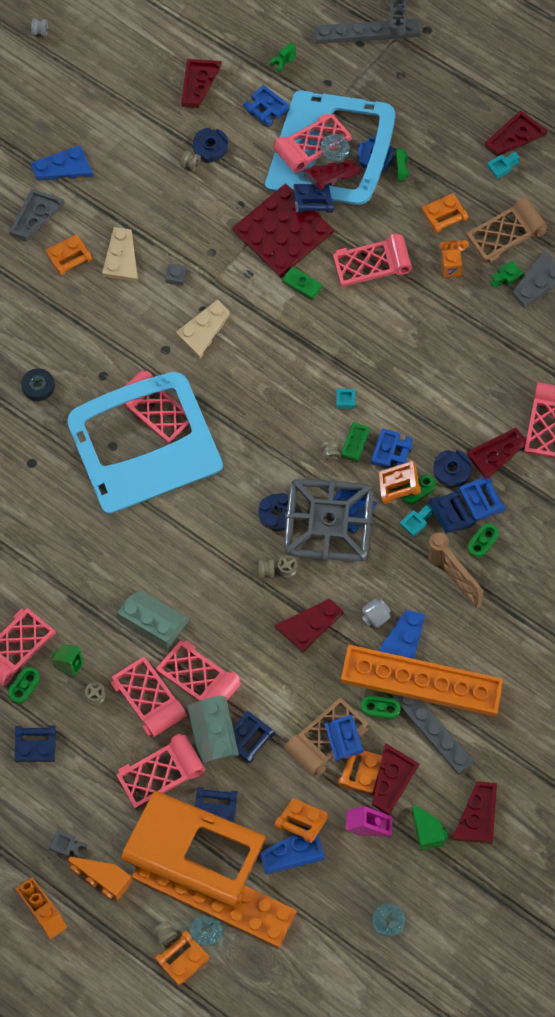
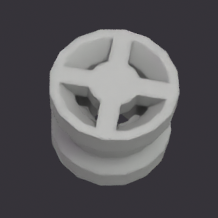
[31,18,48,37]

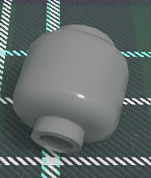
[362,599,391,628]

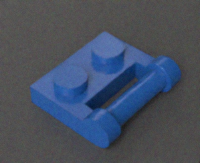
[459,477,506,522]

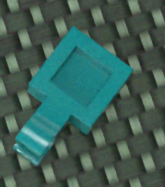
[487,152,520,179]
[400,505,433,538]

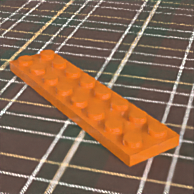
[340,645,503,717]
[132,857,297,949]

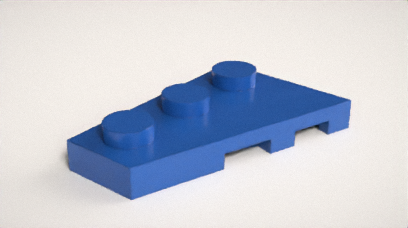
[30,146,93,181]
[378,610,425,659]
[260,828,325,875]

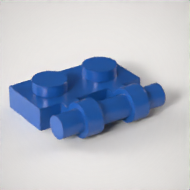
[243,85,289,127]
[371,428,413,469]

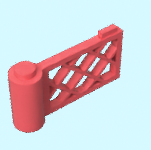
[273,113,352,174]
[333,233,412,287]
[121,370,190,444]
[524,382,555,458]
[0,608,56,686]
[156,640,241,701]
[110,656,187,738]
[116,734,206,809]

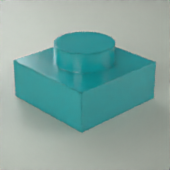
[336,388,355,409]

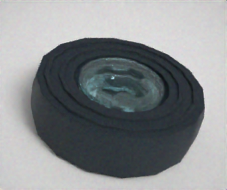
[21,368,55,401]

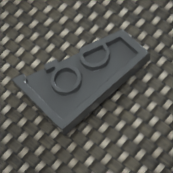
[10,189,65,241]
[512,250,555,308]

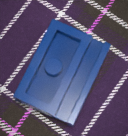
[325,714,364,761]

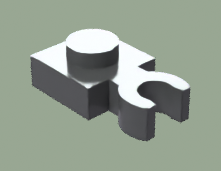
[49,830,88,859]

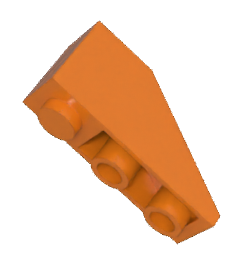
[68,857,133,901]
[15,877,67,940]

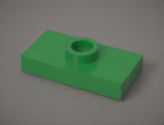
[282,267,323,300]
[341,422,371,462]

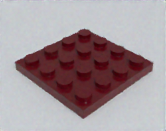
[232,183,334,278]

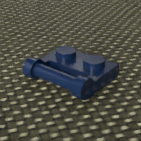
[292,184,334,213]
[428,491,476,534]
[233,710,276,764]
[14,725,56,762]
[195,787,238,824]

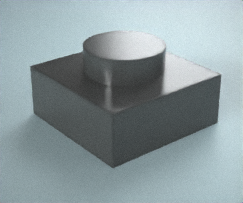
[165,264,187,286]

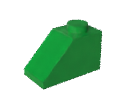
[52,644,84,678]
[412,806,448,851]

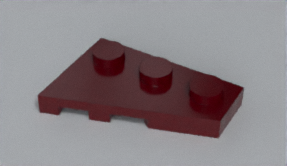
[181,59,222,108]
[485,110,547,157]
[304,159,361,190]
[452,781,497,844]

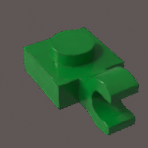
[270,42,296,73]
[490,260,523,288]

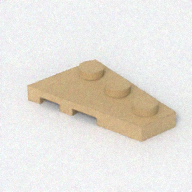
[102,227,138,282]
[176,300,230,359]

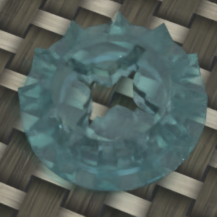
[320,134,349,162]
[372,903,405,936]
[190,915,223,945]

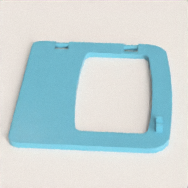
[265,90,396,205]
[67,372,223,514]

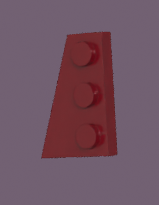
[467,428,526,481]
[275,599,344,653]
[372,743,420,815]

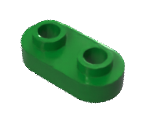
[396,148,409,182]
[401,474,436,505]
[468,524,499,559]
[8,667,40,704]
[361,696,401,720]

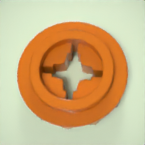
[440,240,469,251]

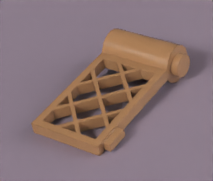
[466,197,548,263]
[428,533,483,609]
[284,697,369,777]

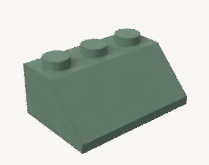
[117,590,189,650]
[188,696,239,764]

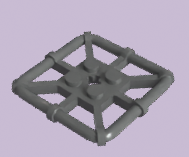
[284,479,373,562]

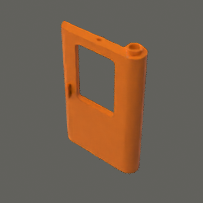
[121,790,267,907]

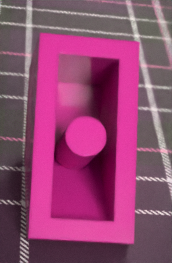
[346,806,392,837]

